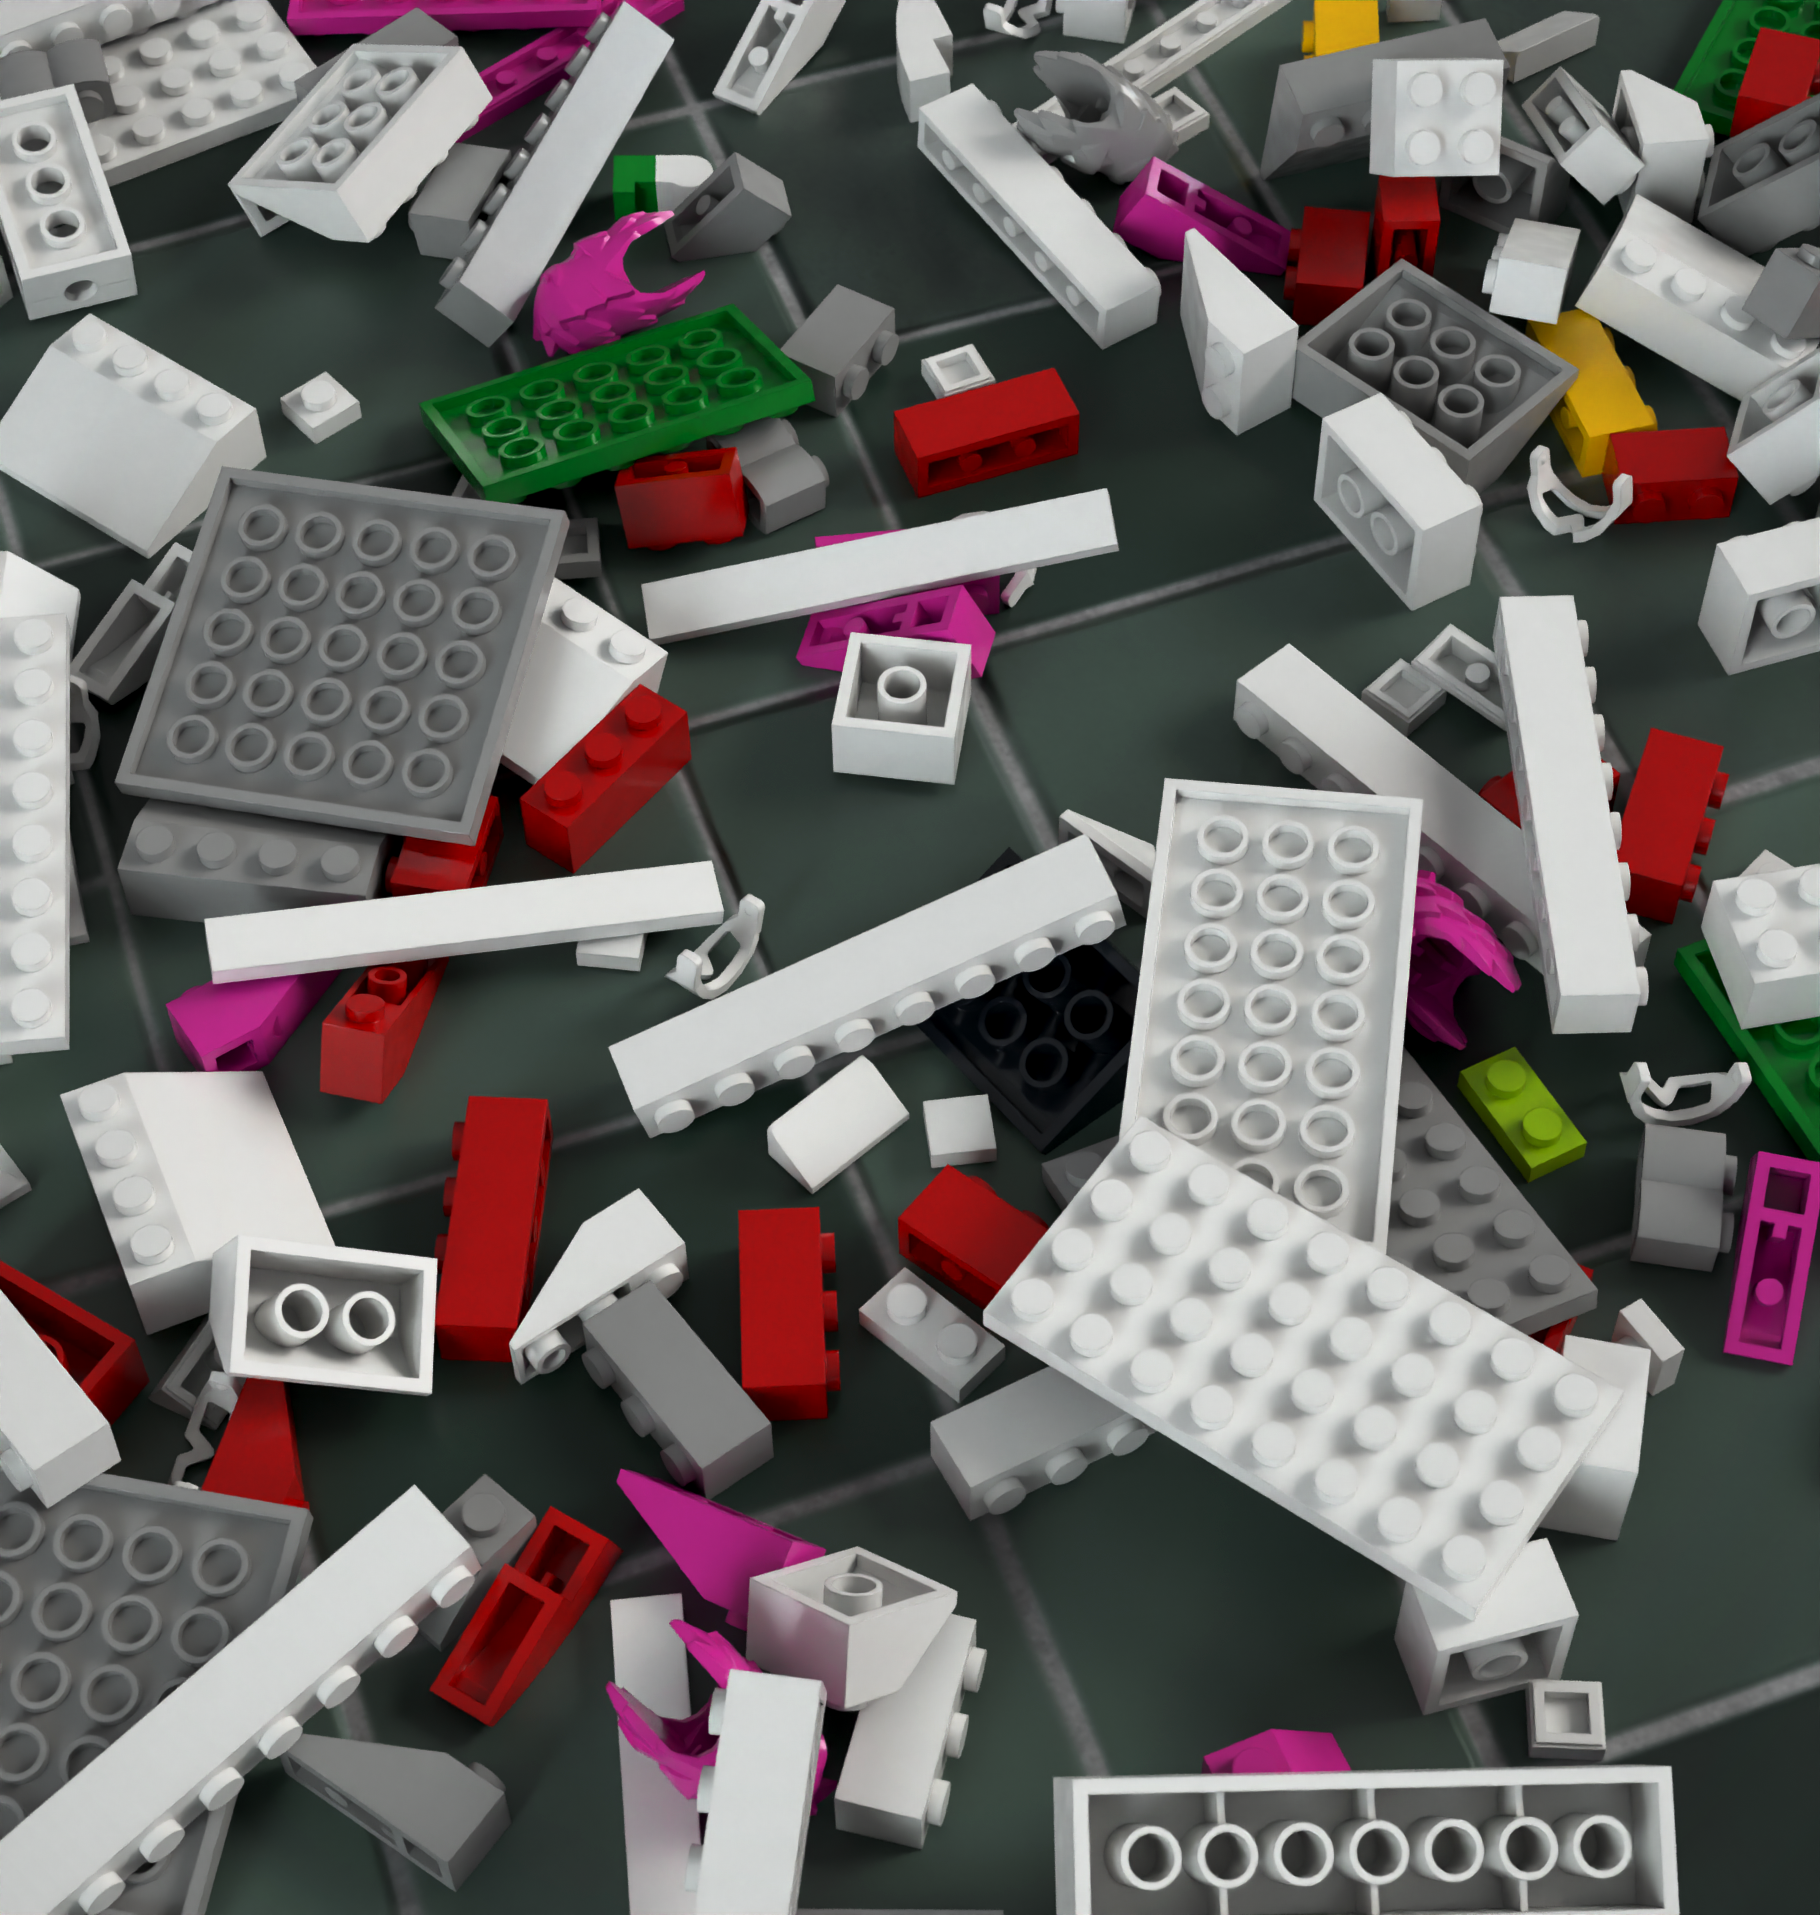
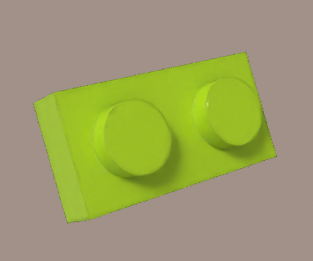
[1457,1047,1587,1183]

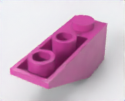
[165,969,342,1072]

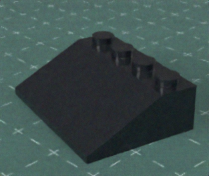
[916,847,1140,1155]

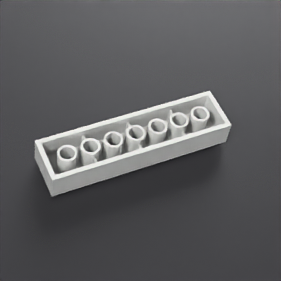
[1053,1765,1680,1915]

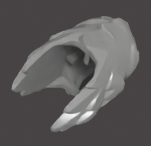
[1014,50,1179,185]

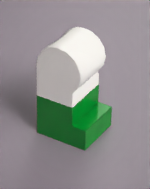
[613,155,713,221]

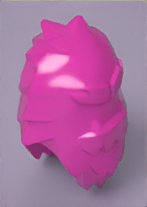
[533,210,705,357]
[1406,870,1522,1050]
[605,1619,838,1816]

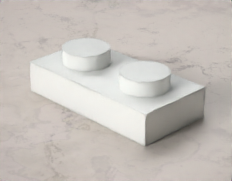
[859,1267,1005,1404]

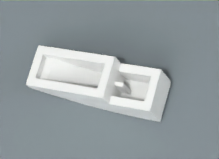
[896,0,953,123]
[70,542,193,705]

